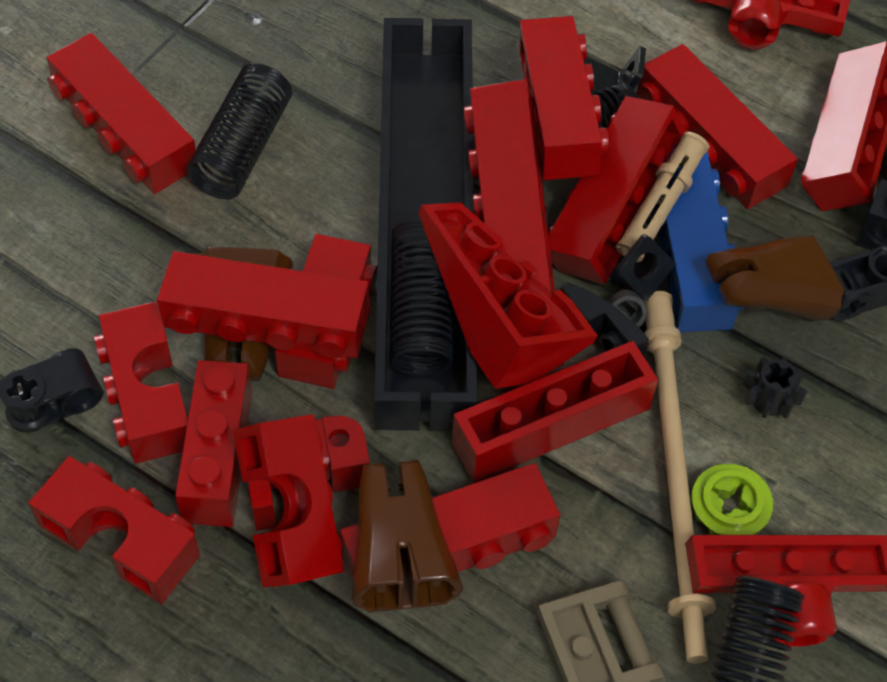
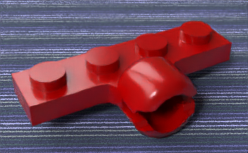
[692,0,850,50]
[685,535,887,647]

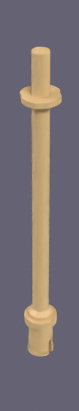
[643,291,716,664]

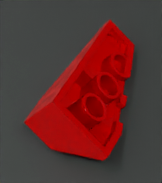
[418,202,598,389]

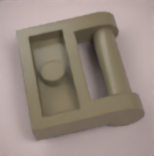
[537,581,667,682]

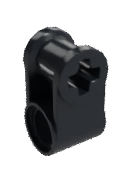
[829,246,887,321]
[0,348,104,433]

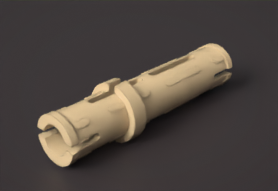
[616,132,710,262]

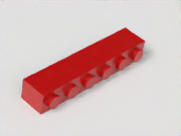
[464,79,564,366]

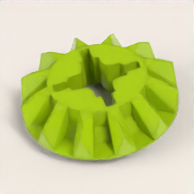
[690,464,773,535]

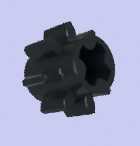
[743,357,807,419]

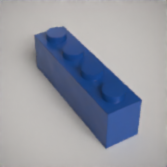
[652,152,745,332]

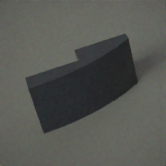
[560,282,649,357]

